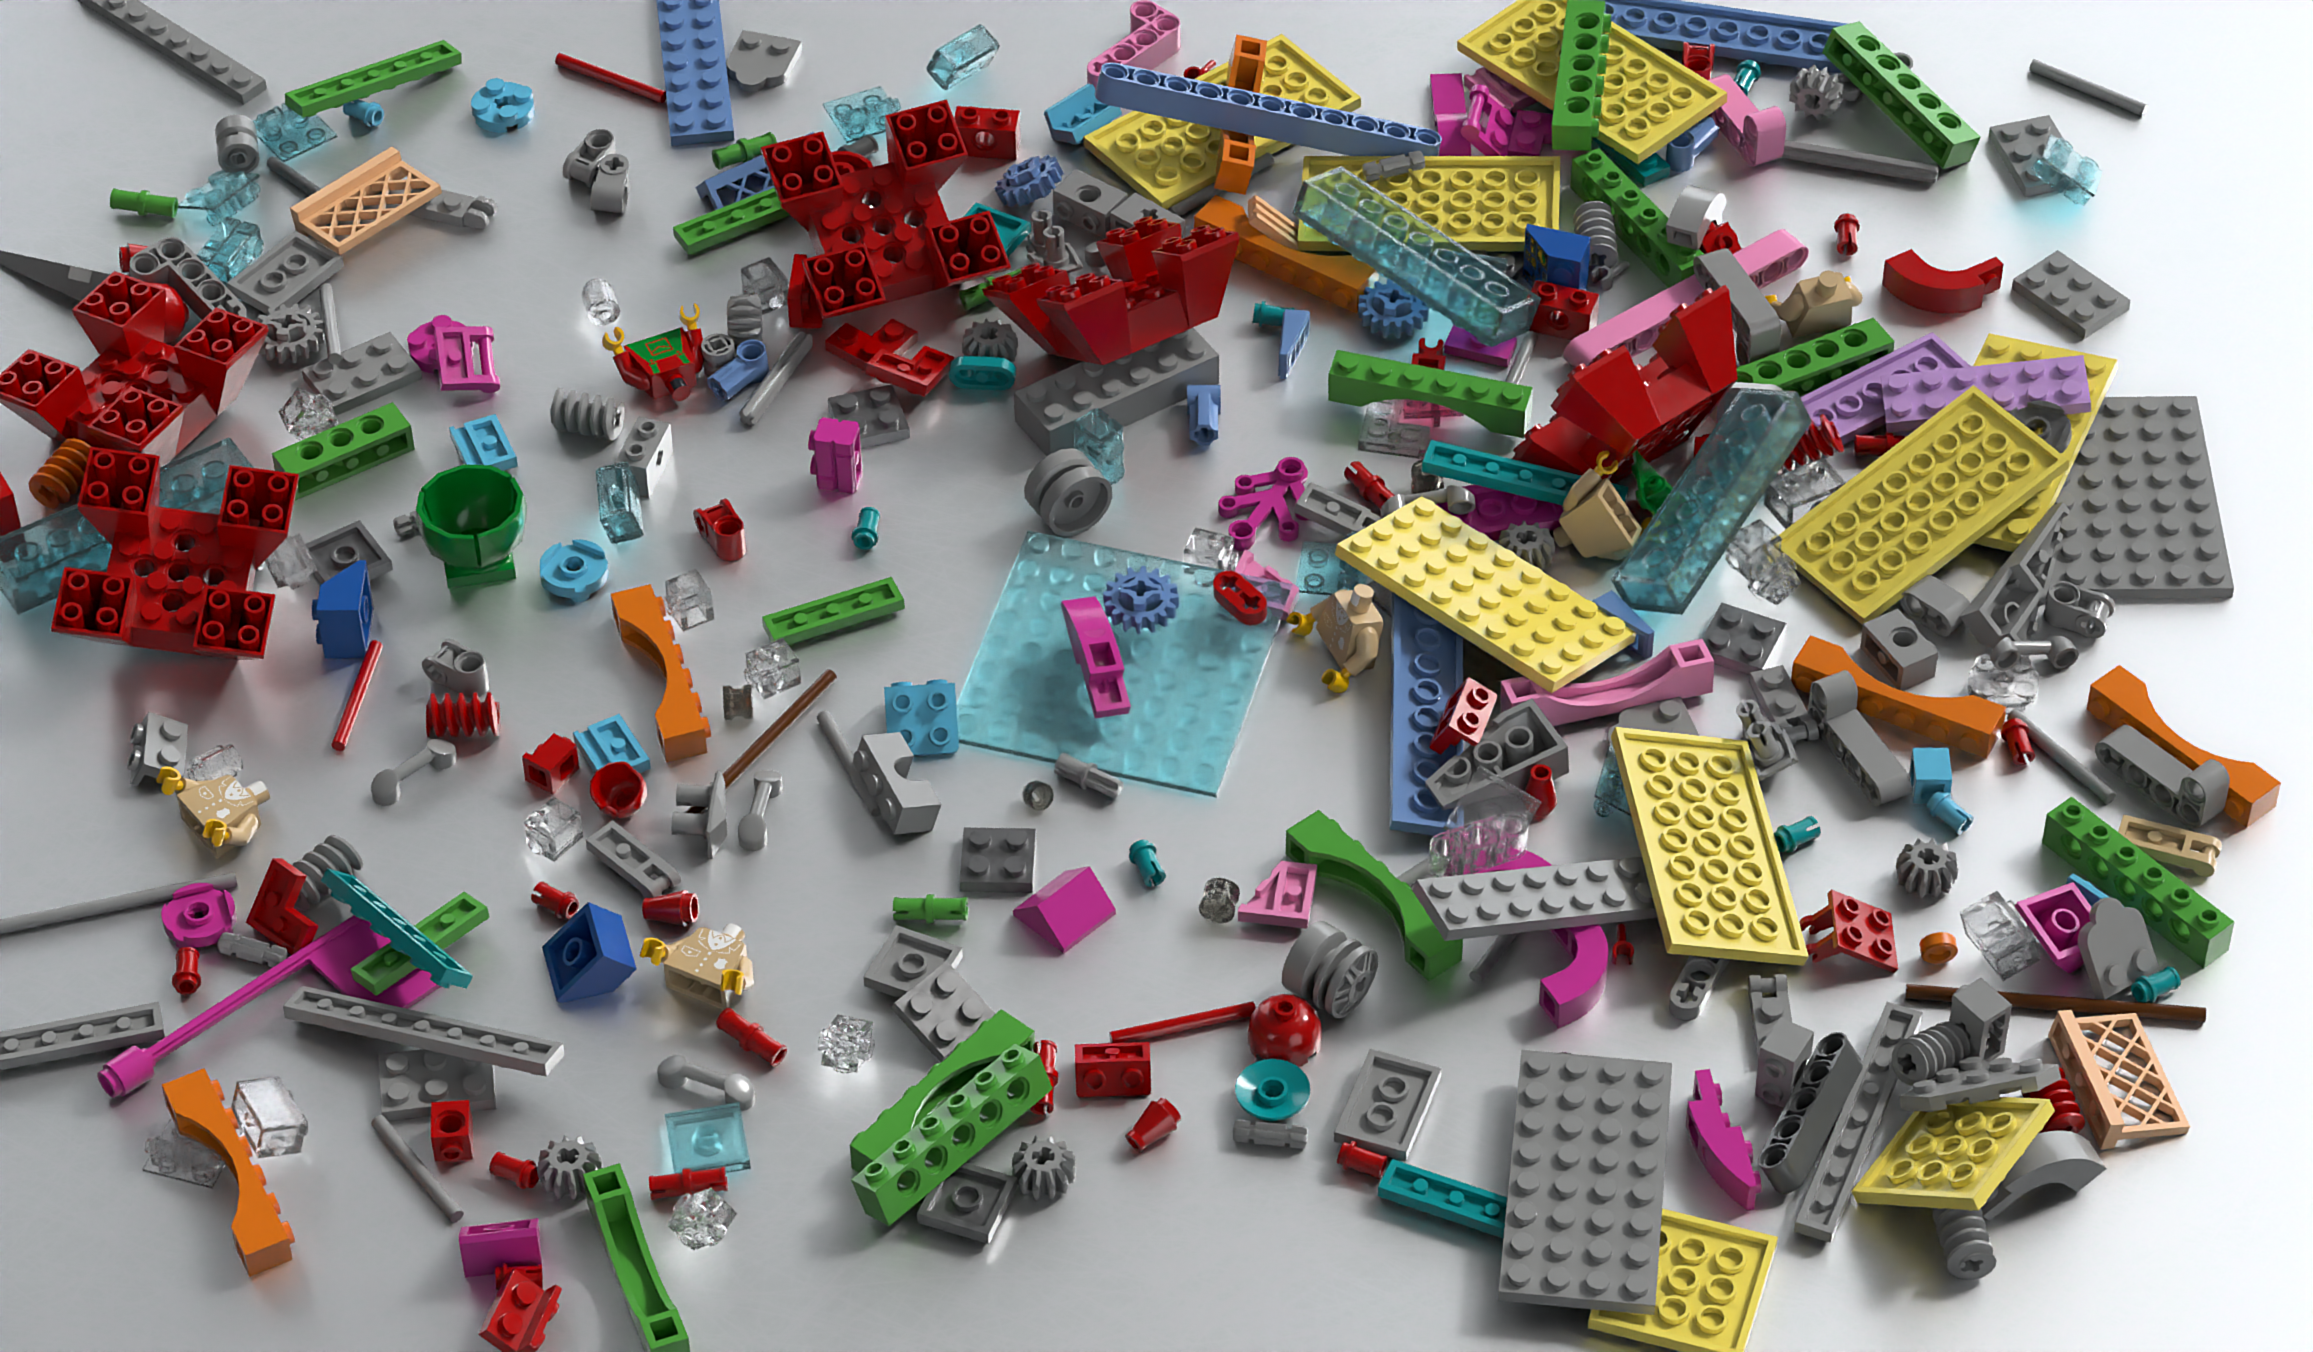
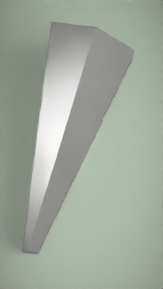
[0,250,110,301]
[1959,502,2070,660]

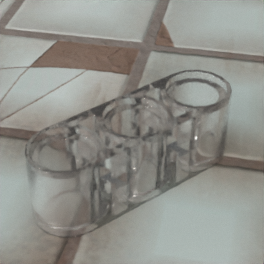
[1428,811,1528,878]

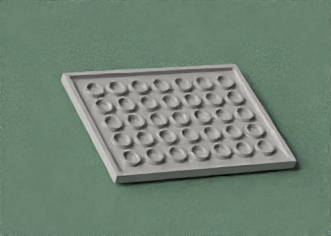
[2046,396,2234,599]

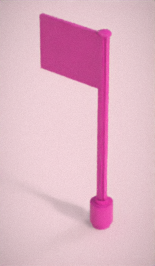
[97,915,441,1098]

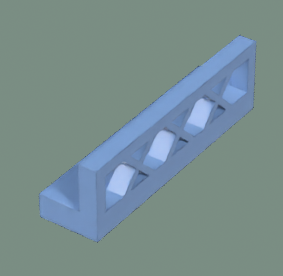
[695,132,814,210]

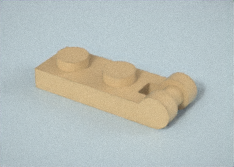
[2118,814,2222,877]

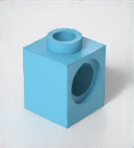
[1909,747,1952,804]

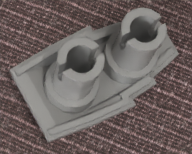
[1026,209,1083,273]
[1736,699,1798,781]
[671,771,727,859]

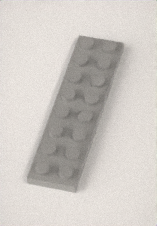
[1412,856,1658,941]

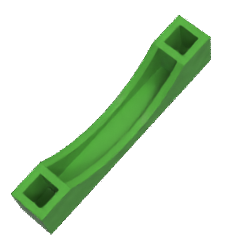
[1328,350,1533,438]
[1285,810,1463,981]
[850,1009,1035,1173]
[583,1163,690,1352]

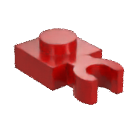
[1411,338,1446,370]

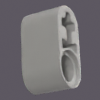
[1899,575,1970,636]

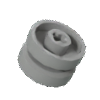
[1024,448,1112,537]

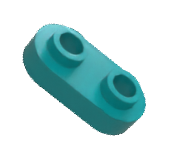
[949,356,1016,391]

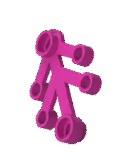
[1218,457,1309,551]

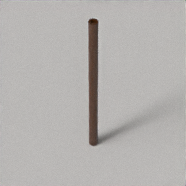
[684,669,837,814]

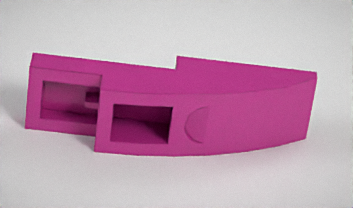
[1061,596,1131,718]
[1686,1069,1762,1210]

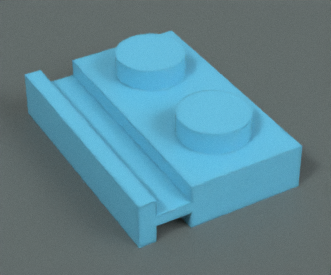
[449,414,518,471]
[573,714,651,773]

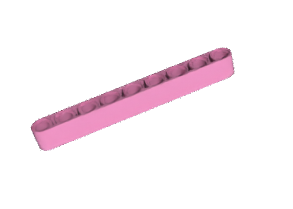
[1563,229,1809,368]

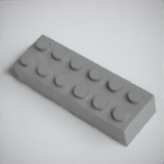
[1014,328,1219,456]

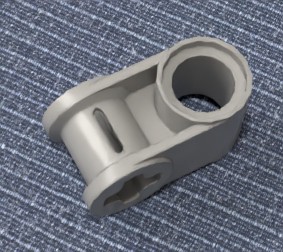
[563,129,616,188]
[590,154,630,213]
[2044,581,2115,638]
[422,638,490,698]

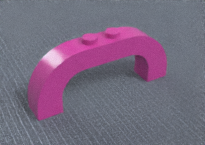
[1446,845,1608,1029]

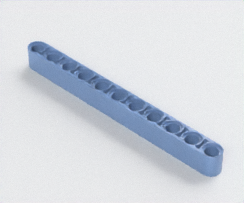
[1095,62,1442,156]

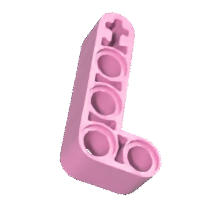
[1087,0,1181,90]
[1708,74,1786,167]

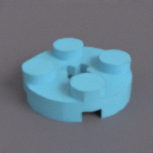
[471,78,535,133]
[540,539,609,602]

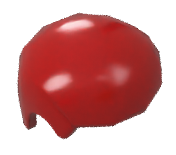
[590,761,647,819]

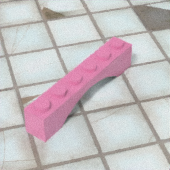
[1501,639,1714,726]

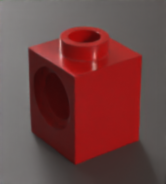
[431,1100,473,1162]

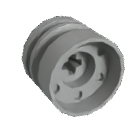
[1282,921,1378,1018]

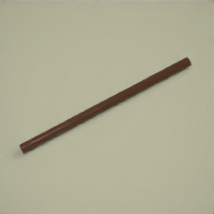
[1905,984,2206,1022]

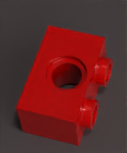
[954,106,1021,160]
[1525,280,1599,340]

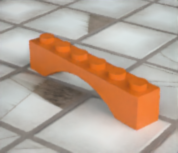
[1214,34,1267,195]
[1194,195,1379,314]
[611,584,711,763]
[1791,635,2006,759]
[2086,665,2281,828]
[162,1068,295,1277]

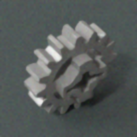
[258,303,325,364]

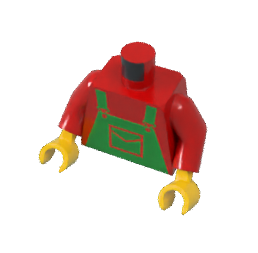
[602,303,704,402]

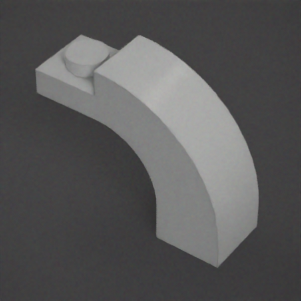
[1666,185,1726,250]
[1981,1131,2107,1221]

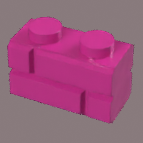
[808,417,863,494]

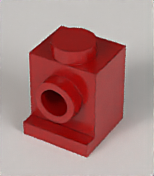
[522,733,580,795]

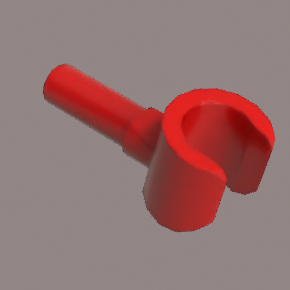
[1184,60,1216,79]
[1611,924,1634,965]

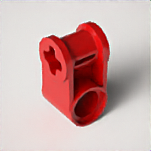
[1682,42,1715,80]
[693,498,747,561]

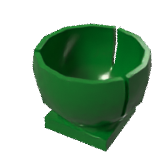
[415,464,527,589]

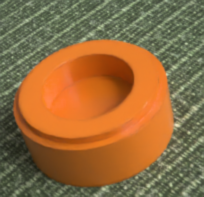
[1919,932,1958,964]

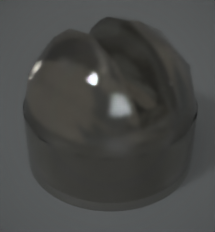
[1022,780,1054,811]

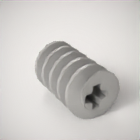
[1573,201,1618,271]
[550,388,625,440]
[292,835,363,911]
[1892,1021,1970,1086]
[1932,1208,1997,1280]

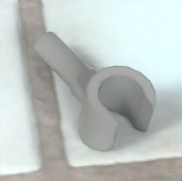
[1592,261,1629,290]

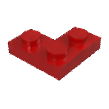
[825,318,918,371]
[865,346,954,397]
[246,858,318,955]

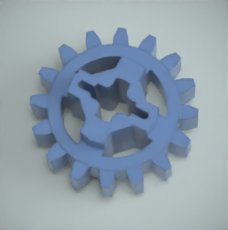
[994,155,1064,207]
[1358,278,1429,338]
[1103,566,1179,634]

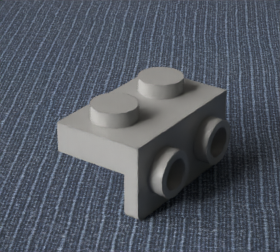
[127,711,188,786]

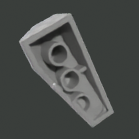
[1425,698,1569,810]

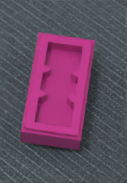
[1444,324,1517,368]

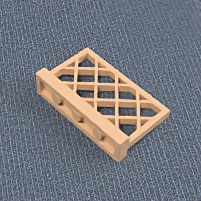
[290,147,442,255]
[2048,1010,2190,1150]

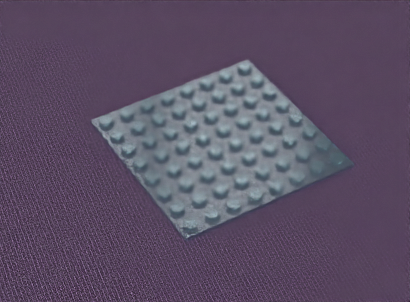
[956,531,1293,798]

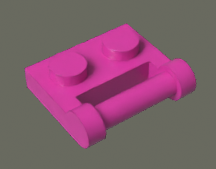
[1461,84,1515,156]
[434,326,500,393]

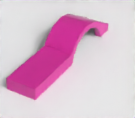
[1430,73,1471,156]

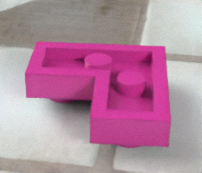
[1507,110,1553,156]

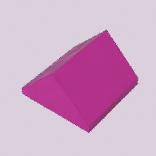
[1013,866,1116,954]
[2014,882,2091,974]
[459,1218,542,1278]

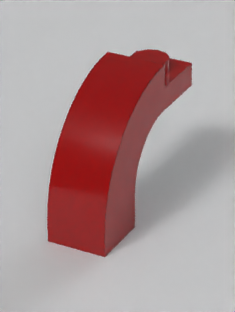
[1882,249,2004,314]

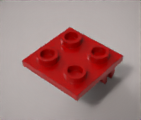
[1799,889,1898,973]

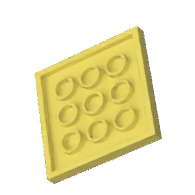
[1851,1097,2055,1211]
[1588,1208,1778,1352]

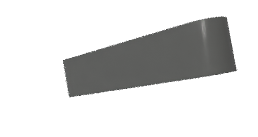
[1758,1032,1863,1194]

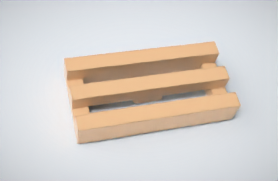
[1248,195,1299,251]

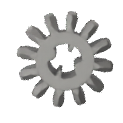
[1789,65,1844,121]
[727,294,763,349]
[962,318,1018,362]
[1498,520,1555,571]
[1896,838,1959,899]
[537,1135,602,1200]
[1012,1135,1076,1201]

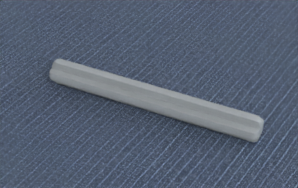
[1782,140,1939,183]

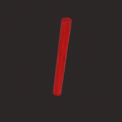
[555,53,667,103]
[331,640,383,751]
[1109,1001,1256,1043]

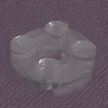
[1967,654,2039,715]

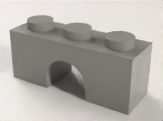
[853,732,942,834]

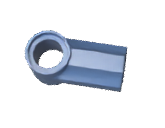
[1666,116,1719,172]
[707,339,770,401]
[1187,385,1221,446]

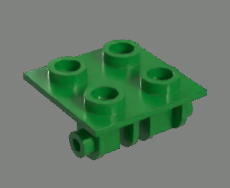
[1631,450,1692,537]

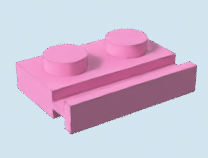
[1464,67,1538,113]

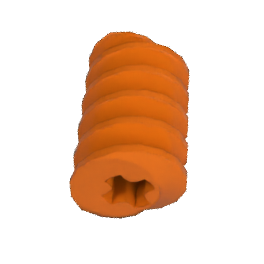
[28,438,91,509]

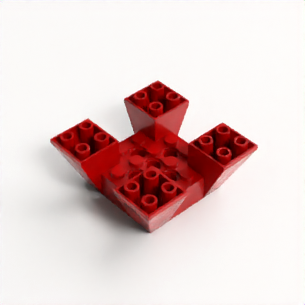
[760,99,1011,319]
[982,216,1240,365]
[0,271,269,471]
[1512,285,1738,484]
[51,447,299,660]

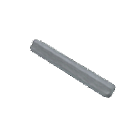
[739,331,813,426]

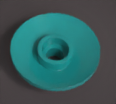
[1235,1059,1310,1121]

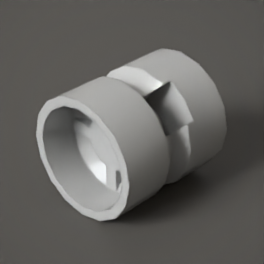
[215,115,260,175]

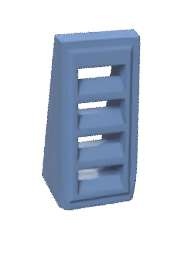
[1278,309,1310,379]
[1592,590,1654,659]

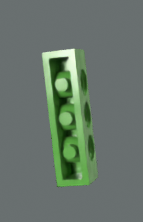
[272,402,415,501]

